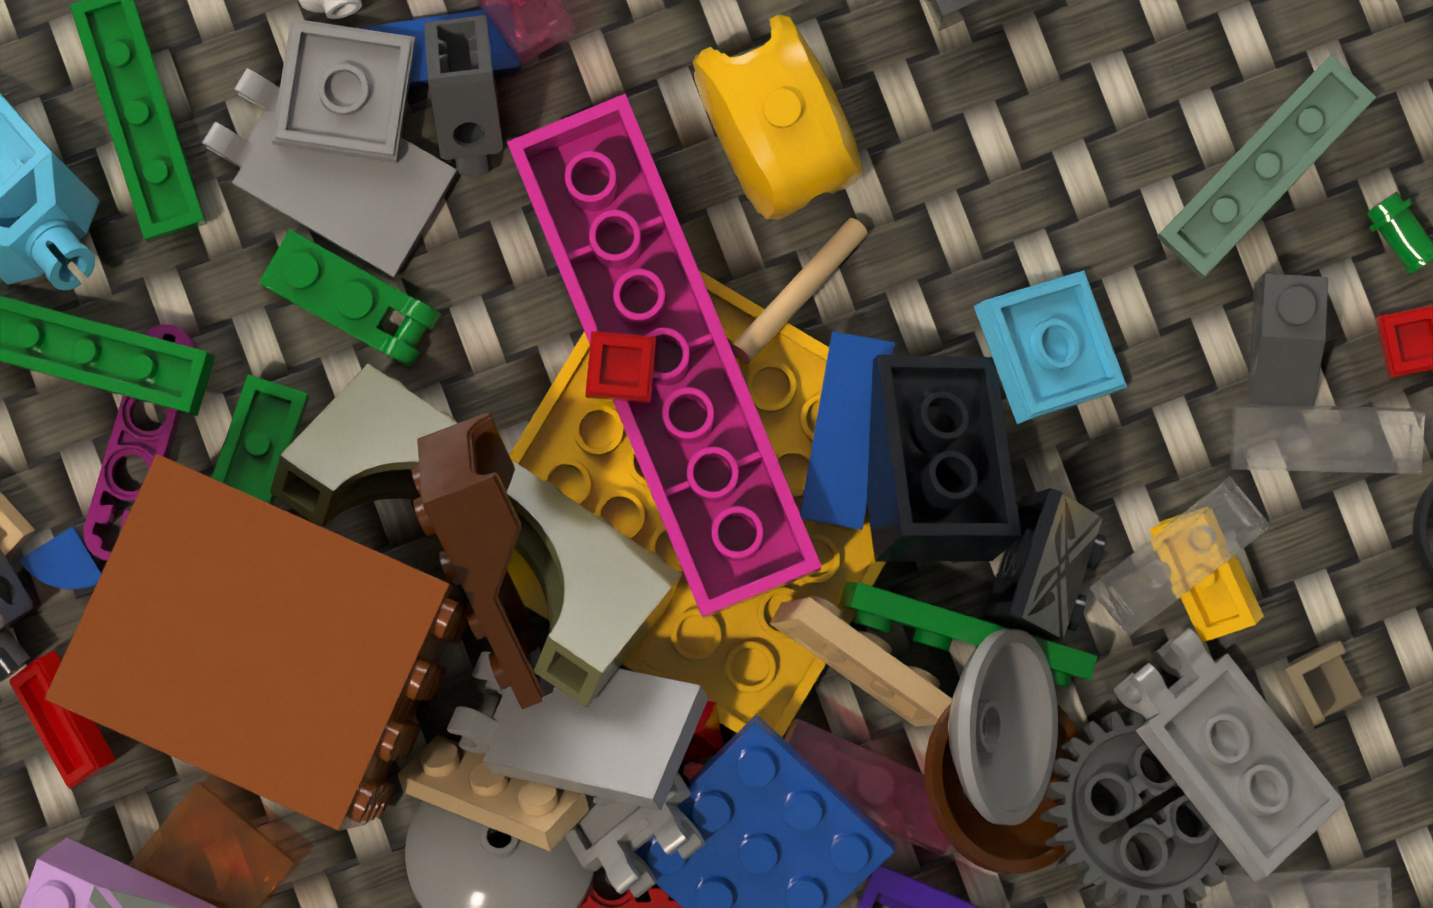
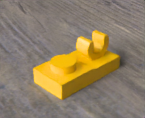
[1149,504,1264,643]

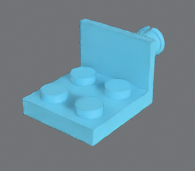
[0,93,100,290]

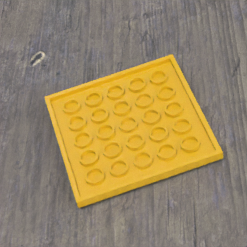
[507,271,886,737]

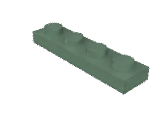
[1157,55,1376,280]

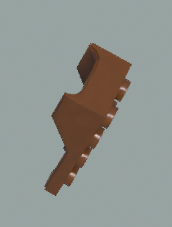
[411,412,545,709]

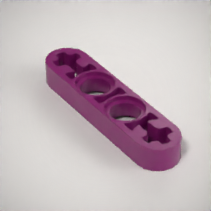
[83,324,197,561]

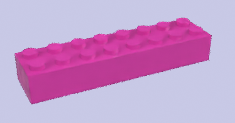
[507,94,822,619]

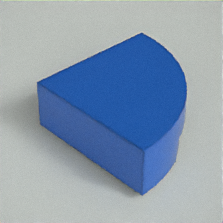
[19,526,103,590]

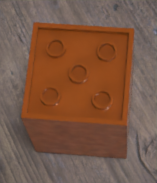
[45,454,469,831]

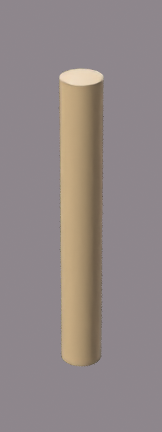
[731,218,868,364]

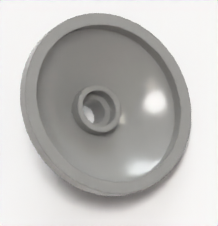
[948,629,1058,825]
[405,801,594,908]

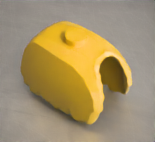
[693,14,864,220]

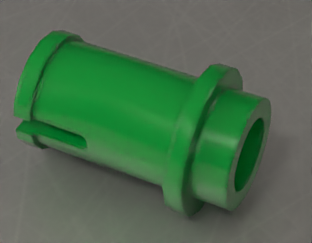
[1366,192,1433,275]

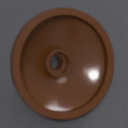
[924,703,1082,874]

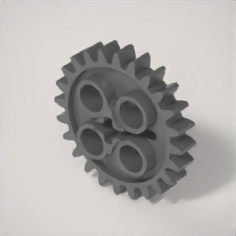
[1040,710,1237,908]

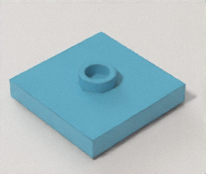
[974,271,1127,424]

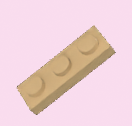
[770,596,952,727]
[398,735,589,852]

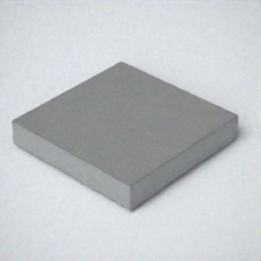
[271,18,416,163]

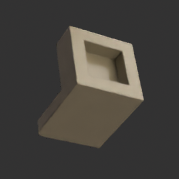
[1274,640,1363,727]

